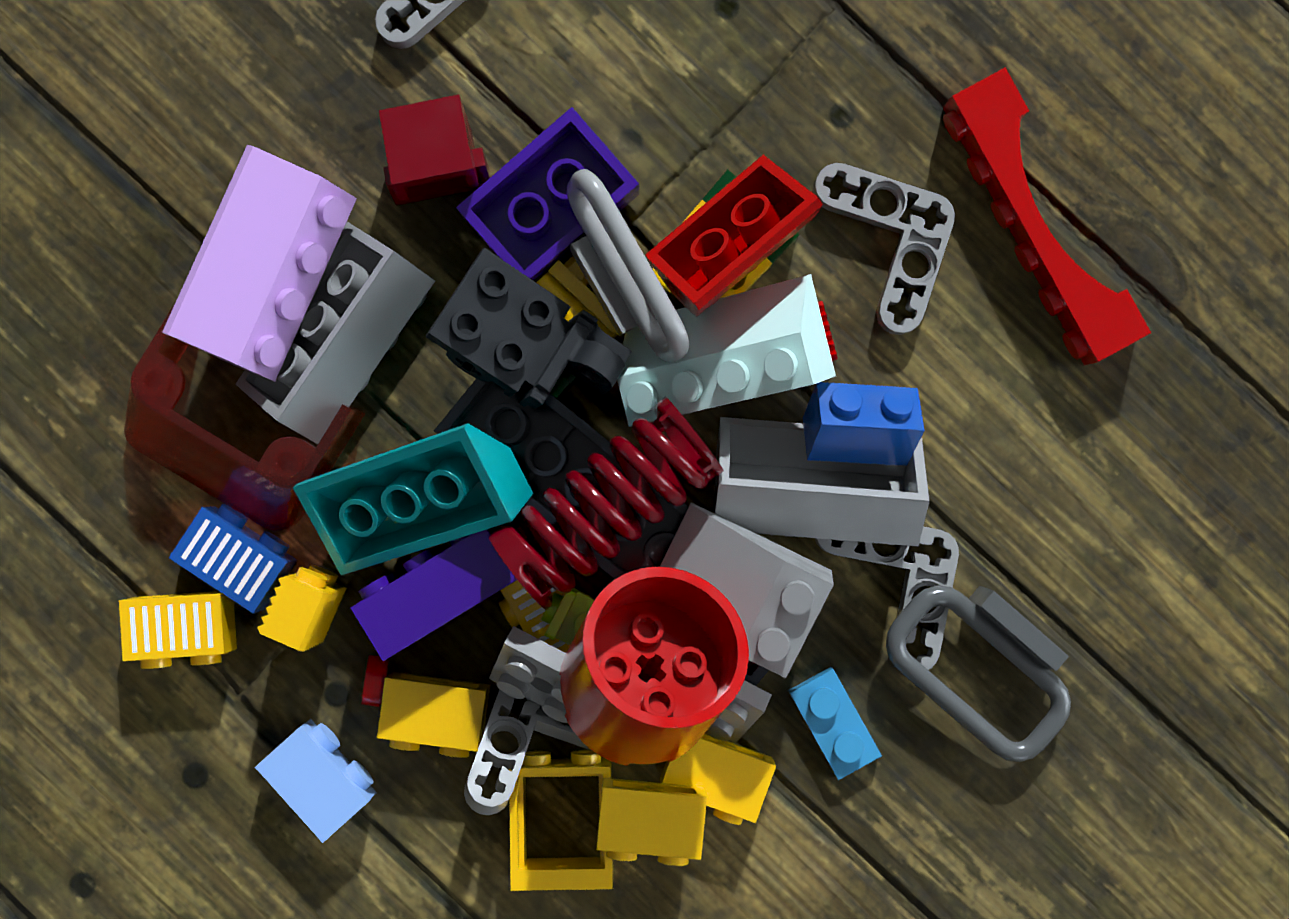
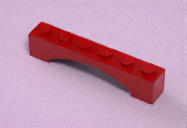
[943,67,1151,366]

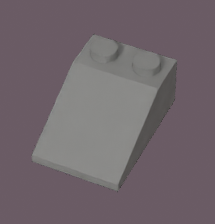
[660,502,834,678]

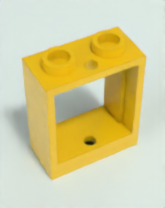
[509,750,613,891]

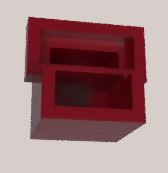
[379,94,491,206]

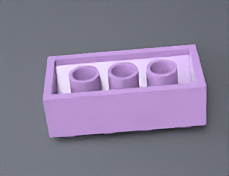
[162,145,357,382]

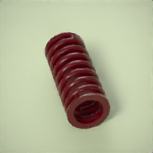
[488,397,724,610]

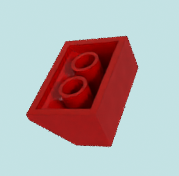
[645,154,823,317]

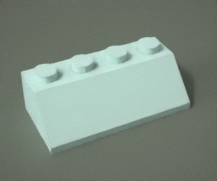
[617,274,836,427]

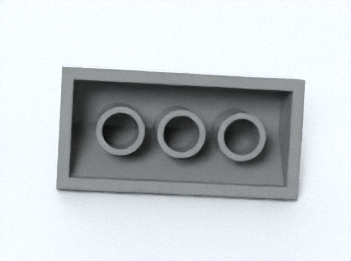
[236,222,435,446]

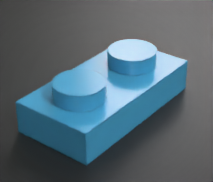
[788,667,882,780]

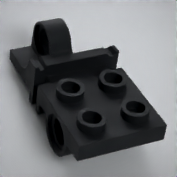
[425,248,632,409]

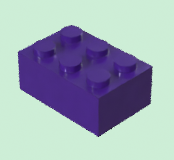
[456,107,639,282]
[351,527,517,661]

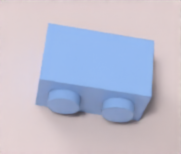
[255,719,377,843]

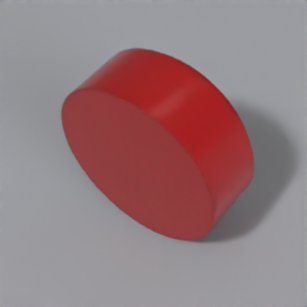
[361,655,389,707]

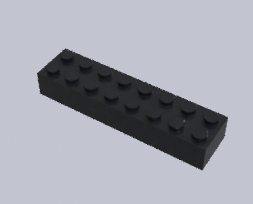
[434,378,769,686]

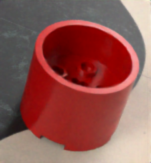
[559,567,749,766]

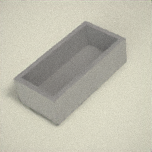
[714,417,929,546]

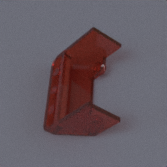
[124,303,365,531]

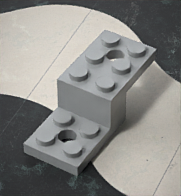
[489,626,772,743]

